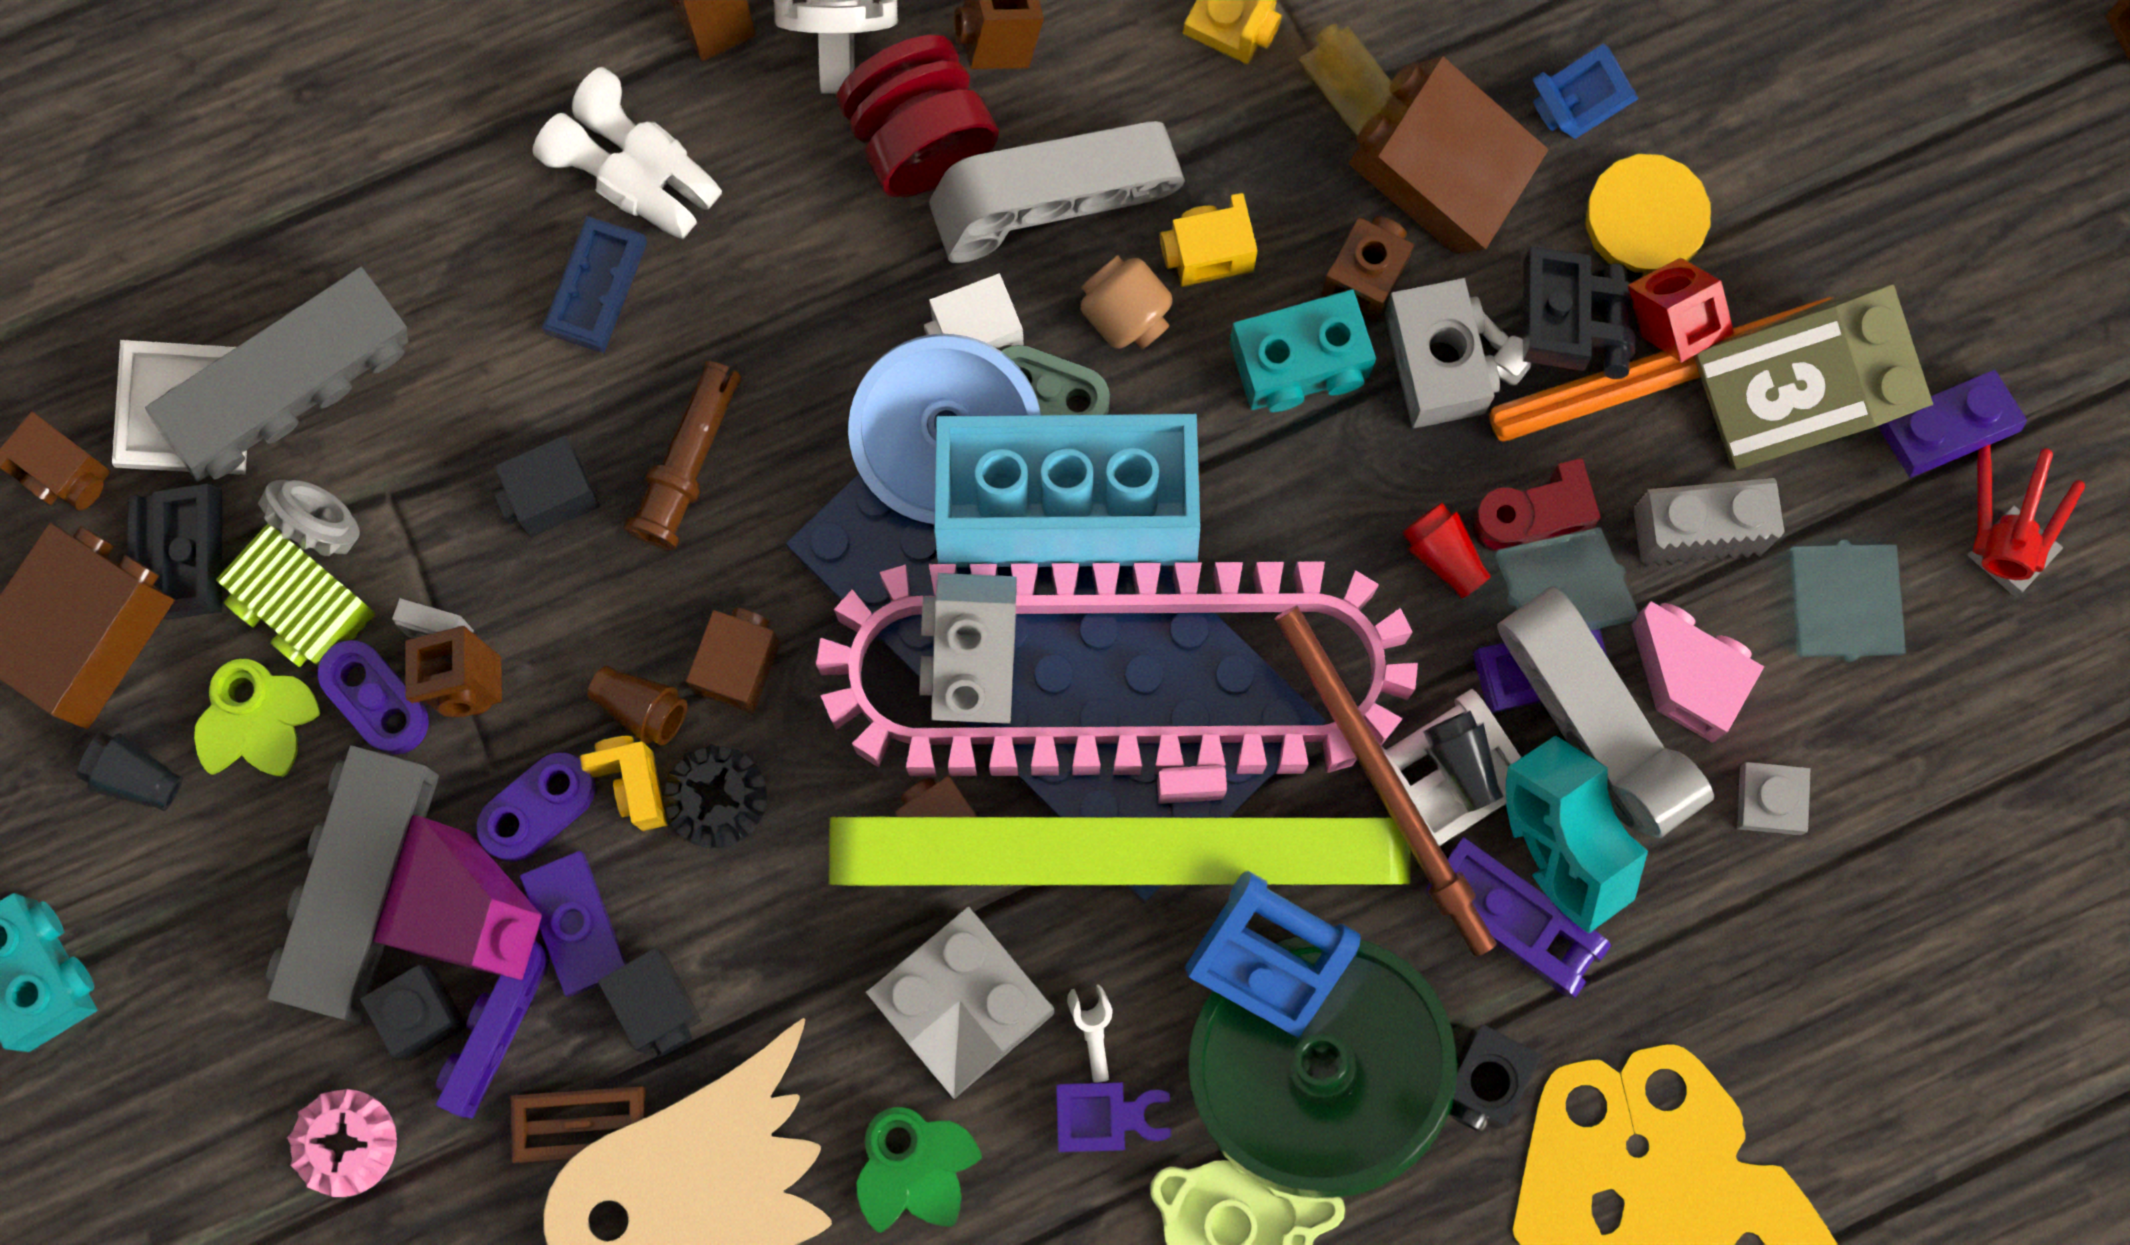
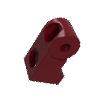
[1473,458,1601,553]

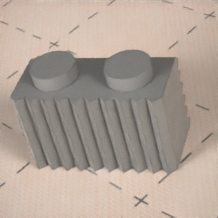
[1634,478,1784,567]

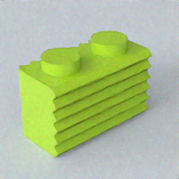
[216,524,375,667]

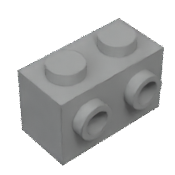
[920,573,1017,723]

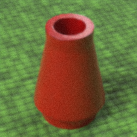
[1402,502,1491,599]

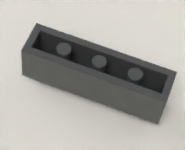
[145,266,408,482]
[266,745,439,1024]

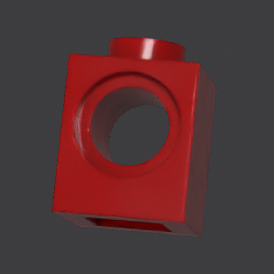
[1628,257,1734,362]

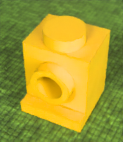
[1160,193,1258,287]

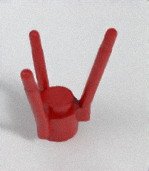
[1972,445,2085,580]

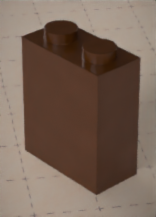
[1348,56,1549,254]
[0,523,175,730]

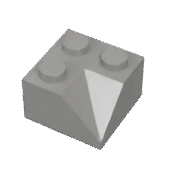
[866,907,1054,1099]

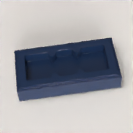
[542,216,647,353]

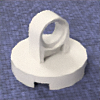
[774,0,897,93]

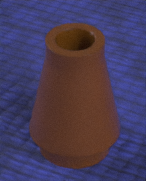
[587,666,688,746]

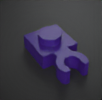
[1056,1083,1171,1152]

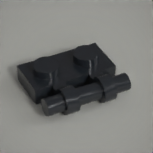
[1523,246,1636,379]

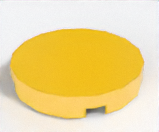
[1585,154,1711,276]

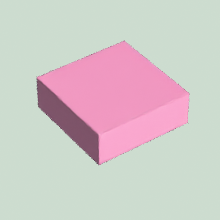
[1157,765,1227,804]

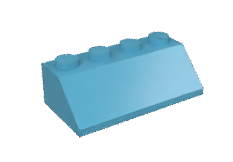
[935,414,1200,567]

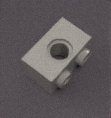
[1384,278,1500,429]

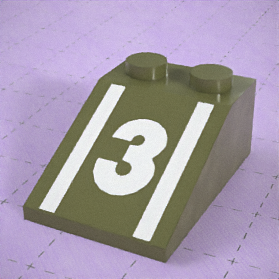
[1694,284,1933,470]

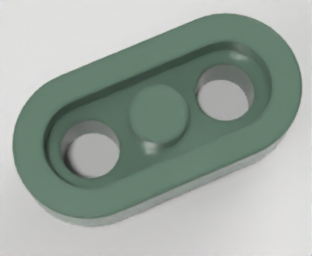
[1001,345,1110,415]

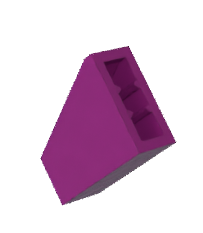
[373,815,542,980]

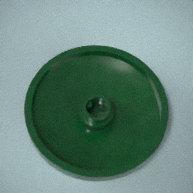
[1189,937,1457,1198]

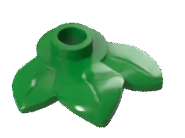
[857,1107,982,1233]

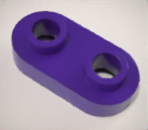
[318,640,429,755]
[477,753,596,862]

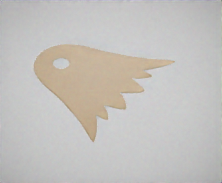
[544,1018,832,1245]

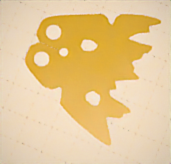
[1513,1045,1837,1245]

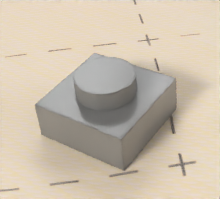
[1737,762,1811,835]

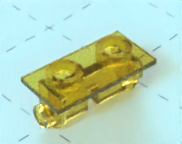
[1299,24,1392,137]

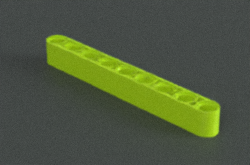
[829,817,1411,885]

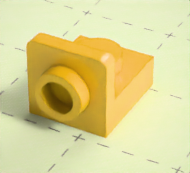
[1183,0,1282,64]
[579,736,668,831]

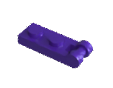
[1424,837,1611,999]
[436,941,550,1118]

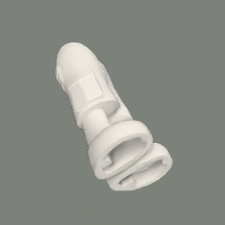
[533,67,722,239]

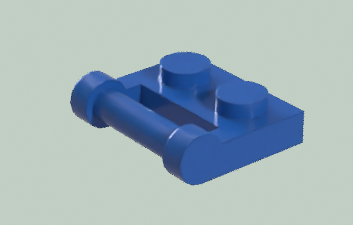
[1185,870,1361,1038]

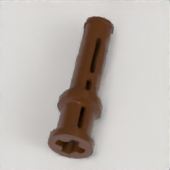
[623,361,742,551]

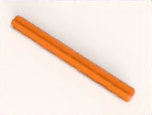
[1489,297,1833,442]

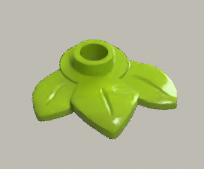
[194,659,320,777]

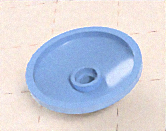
[848,334,1041,524]

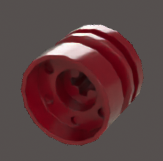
[837,34,999,197]

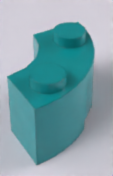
[1506,736,1648,934]

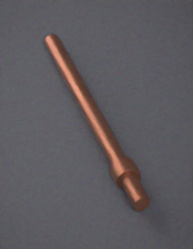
[1275,606,1496,956]

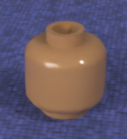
[1080,255,1172,350]

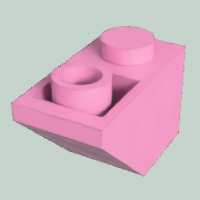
[1631,601,1764,743]

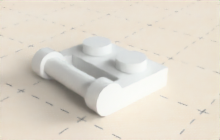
[1381,689,1521,846]

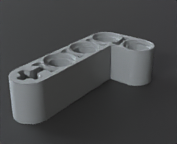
[929,121,1185,263]
[1497,586,1714,838]

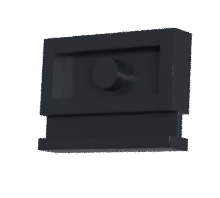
[128,483,222,620]

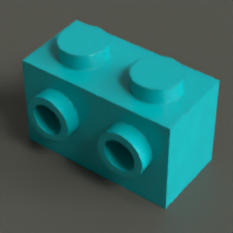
[1229,290,1376,412]
[0,893,98,1052]

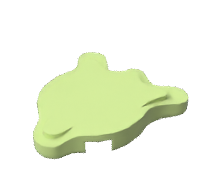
[1150,1160,1345,1245]

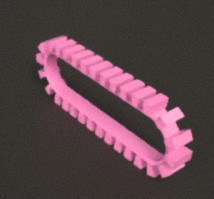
[816,562,1418,776]

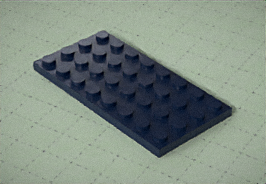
[786,410,1326,904]

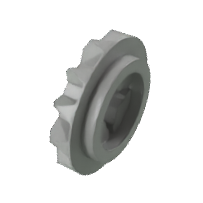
[258,480,360,556]

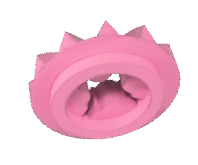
[287,1089,397,1197]

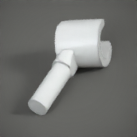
[1482,312,1530,386]
[1067,985,1112,1083]

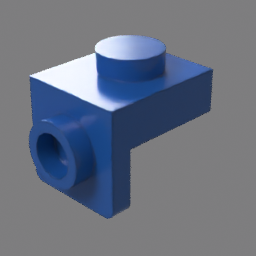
[1533,43,1638,139]

